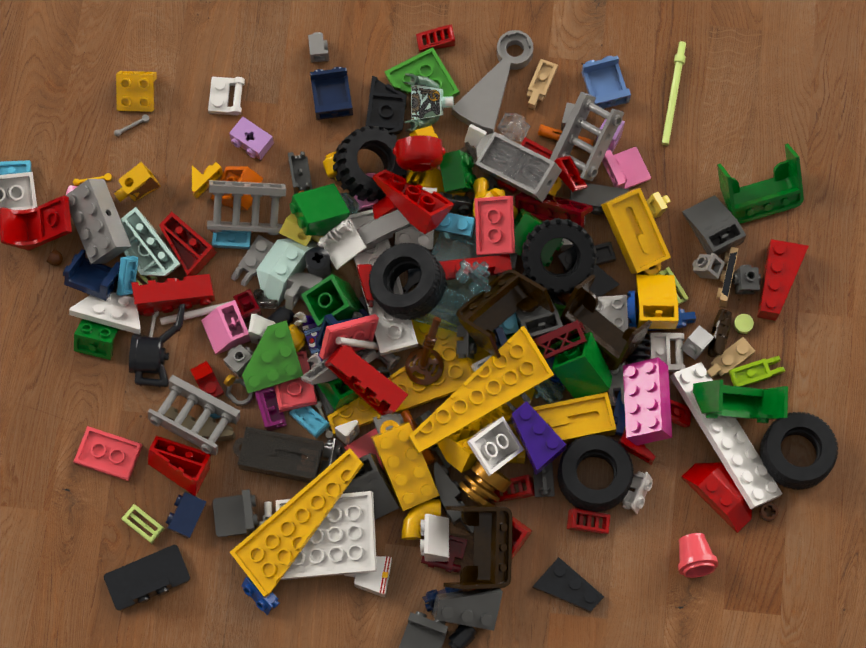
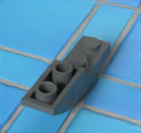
[434,462,474,536]

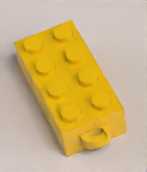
[601,188,671,275]
[532,392,617,445]
[371,420,440,511]

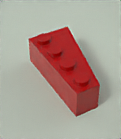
[757,239,809,321]
[131,274,215,317]
[324,345,408,416]

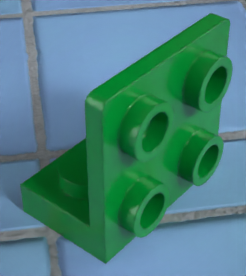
[74,319,120,360]

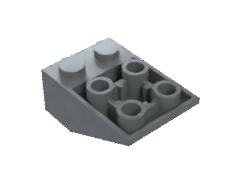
[682,195,746,256]
[515,293,563,339]
[345,453,400,520]

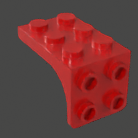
[0,195,72,251]

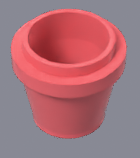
[678,533,718,578]

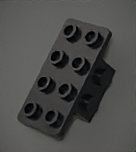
[104,545,190,611]

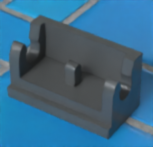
[288,151,313,194]

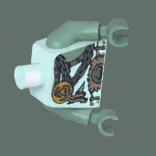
[404,73,454,132]

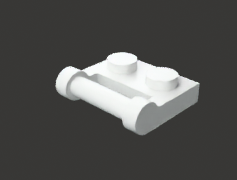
[208,77,245,115]
[650,333,686,372]

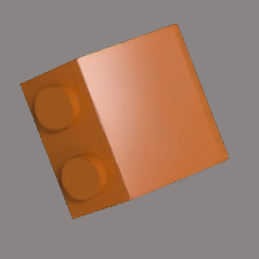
[210,166,263,211]

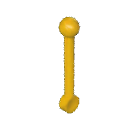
[73,173,112,186]

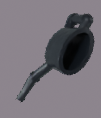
[129,304,186,388]

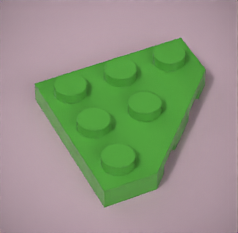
[384,47,460,97]
[242,320,303,393]

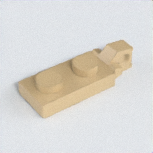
[527,59,558,110]
[706,337,755,378]

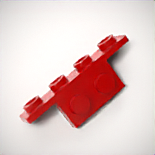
[439,254,512,280]

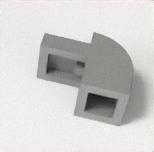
[284,273,323,310]

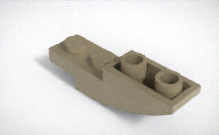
[164,406,236,442]

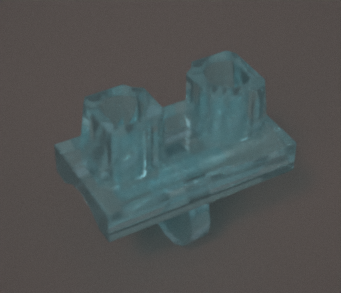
[455,259,491,295]
[533,378,565,404]

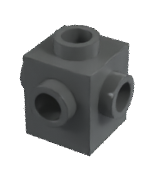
[732,265,761,295]

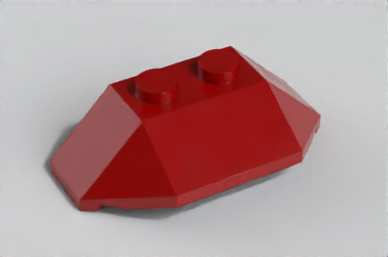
[681,462,752,533]

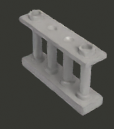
[550,92,624,181]
[207,180,286,235]
[148,375,240,456]

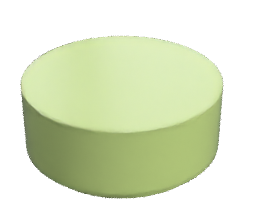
[734,314,754,334]

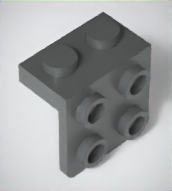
[213,489,258,537]
[399,611,448,648]

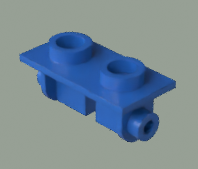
[242,577,280,615]

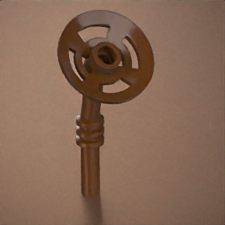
[405,317,444,385]

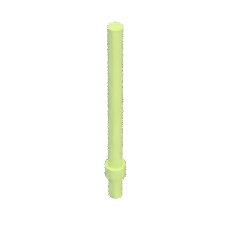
[661,41,686,146]

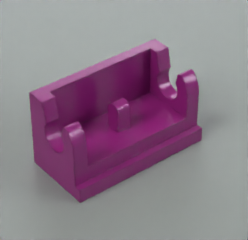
[254,387,287,432]

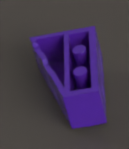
[511,401,567,475]

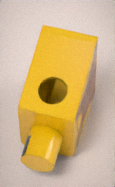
[114,162,161,202]

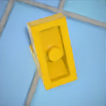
[192,162,223,199]

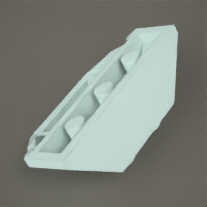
[121,207,181,276]
[256,238,319,306]

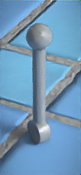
[114,115,149,137]

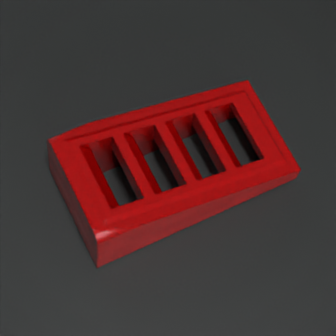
[416,24,455,52]
[554,156,588,192]
[357,264,374,307]
[619,430,656,465]
[494,475,535,503]
[567,508,610,534]

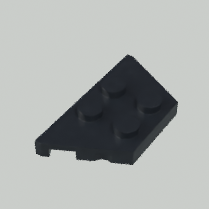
[366,76,407,135]

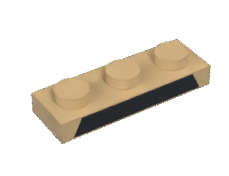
[716,247,738,307]

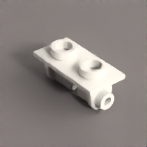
[622,471,653,514]

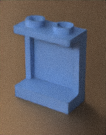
[582,56,631,109]

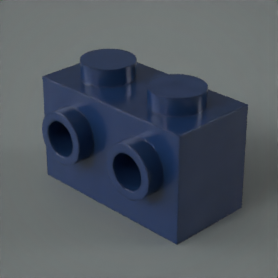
[165,492,206,538]

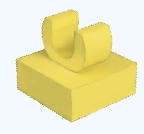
[646,192,671,219]

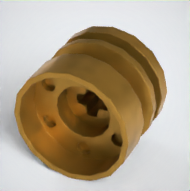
[459,459,512,507]

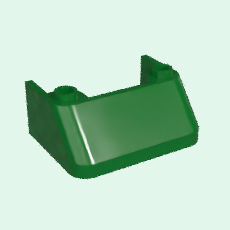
[717,144,804,224]
[693,380,788,423]

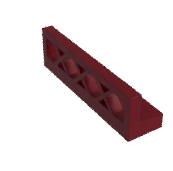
[515,192,593,228]
[533,320,587,360]

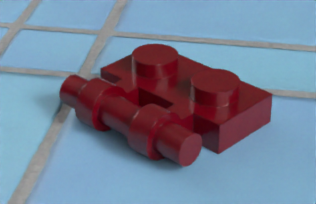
[421,535,468,573]

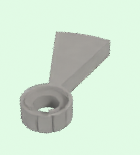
[451,30,533,134]

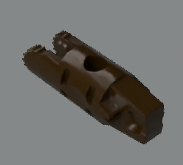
[708,309,732,357]

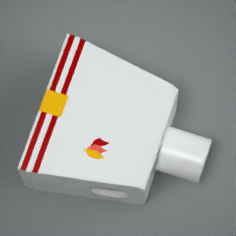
[344,556,392,597]

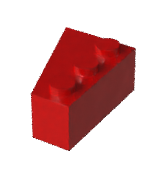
[159,211,217,276]
[148,435,211,497]

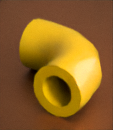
[401,499,441,540]

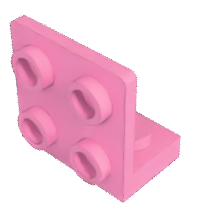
[602,147,651,189]

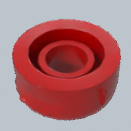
[393,135,446,172]

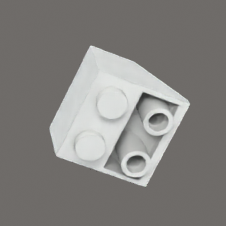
[420,514,449,561]

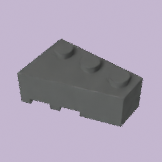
[432,588,503,631]

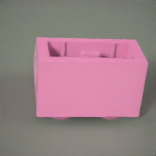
[201,300,251,355]

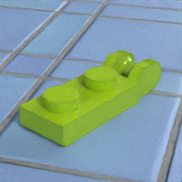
[728,356,785,387]

